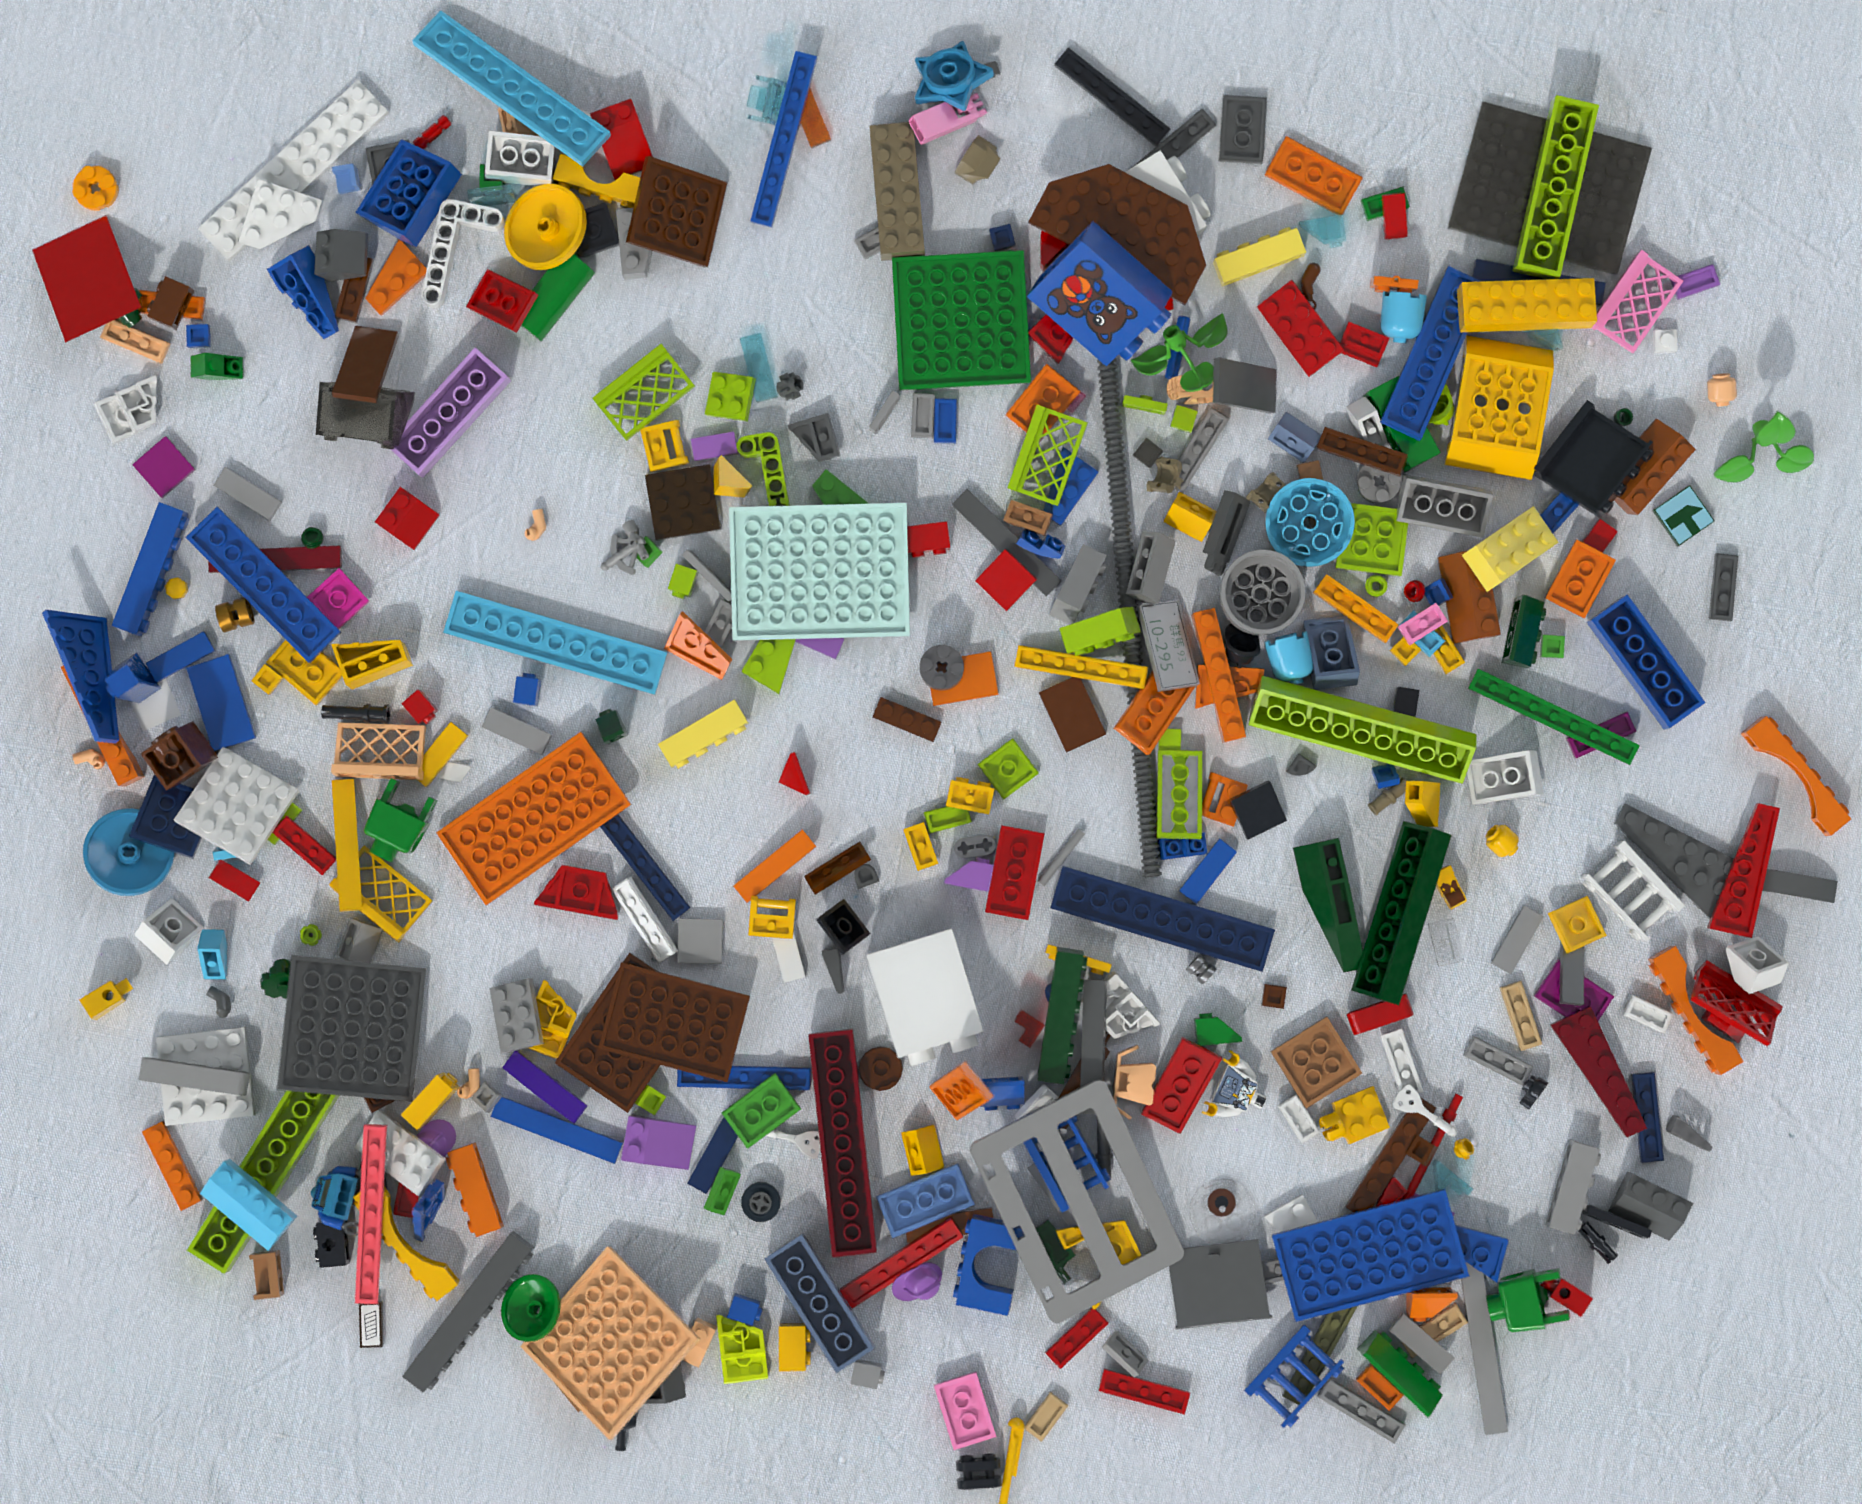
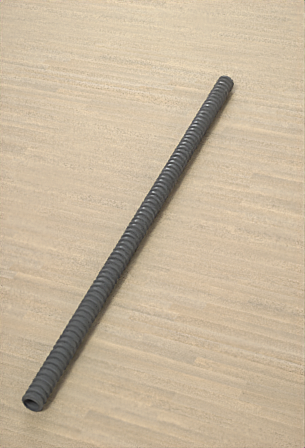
[1097,358,1162,878]

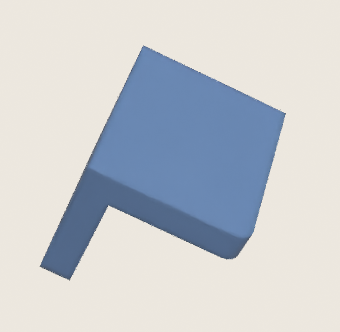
[332,163,361,194]

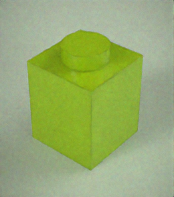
[668,564,699,599]

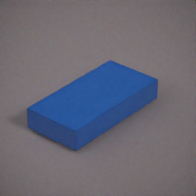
[934,398,957,444]

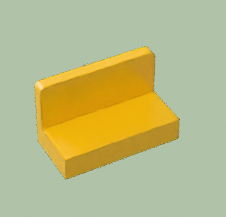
[1164,492,1217,542]
[901,1125,944,1176]

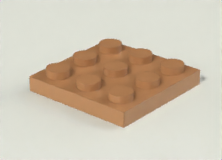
[1270,1016,1362,1108]

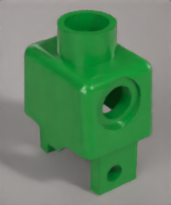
[364,778,438,863]
[1486,1268,1571,1332]

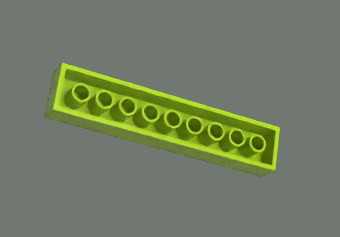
[1248,675,1477,784]
[187,1091,340,1274]

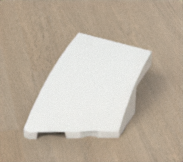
[94,375,157,444]
[1081,971,1160,1039]

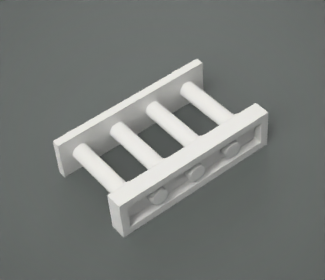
[1581,840,1685,942]

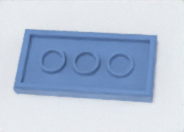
[876,1163,975,1239]

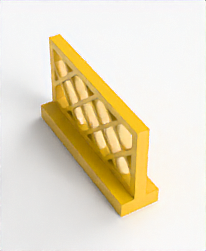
[329,845,433,943]

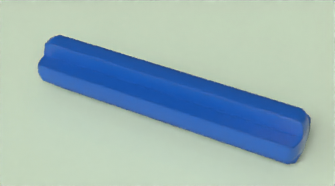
[1165,316,1191,379]

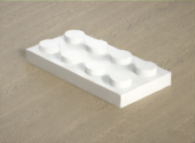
[354,1110,446,1196]

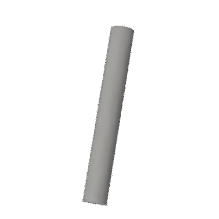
[1038,829,1085,886]

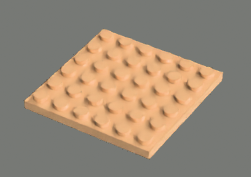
[520,1246,701,1440]

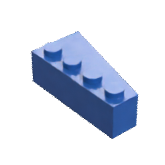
[104,653,161,703]

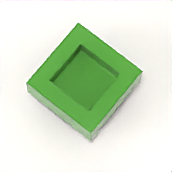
[636,536,663,568]
[1540,635,1565,659]

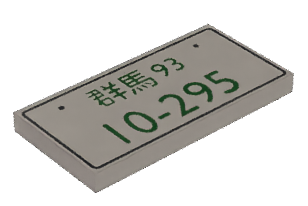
[1137,600,1200,692]

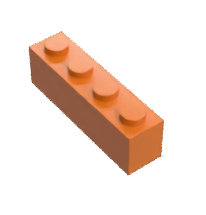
[446,1142,504,1237]

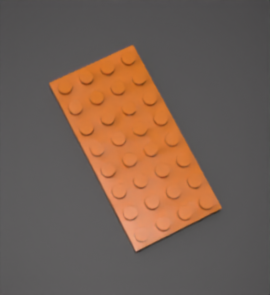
[436,732,632,905]

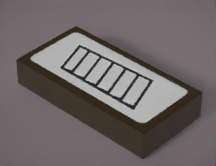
[359,1301,384,1348]

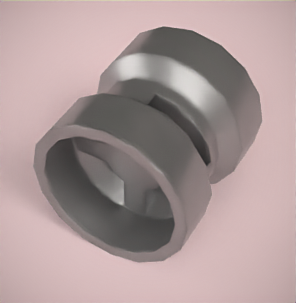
[1186,954,1217,985]

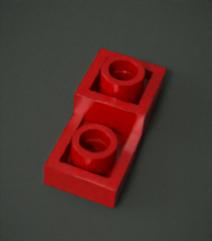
[208,860,260,902]

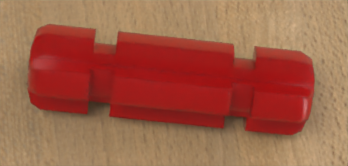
[413,115,451,149]

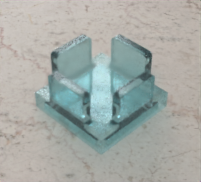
[747,75,787,126]

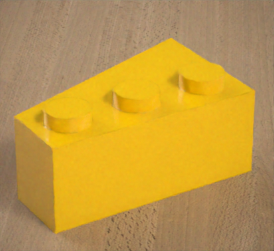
[331,640,413,690]

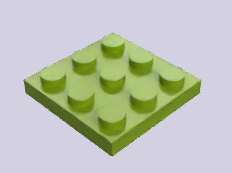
[1335,503,1408,577]

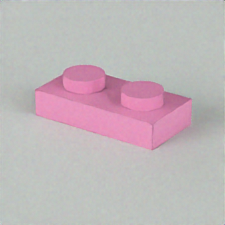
[1398,603,1448,646]

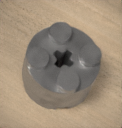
[919,645,964,691]

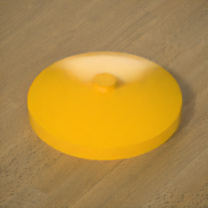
[504,184,587,270]

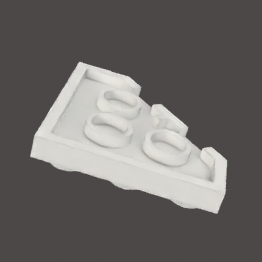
[238,178,322,249]

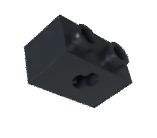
[313,1220,350,1268]

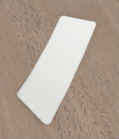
[435,762,471,782]

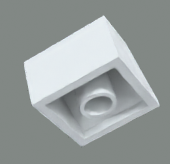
[135,898,204,965]
[1726,936,1789,994]

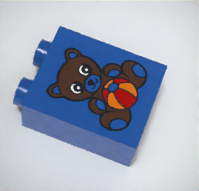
[1027,221,1173,366]

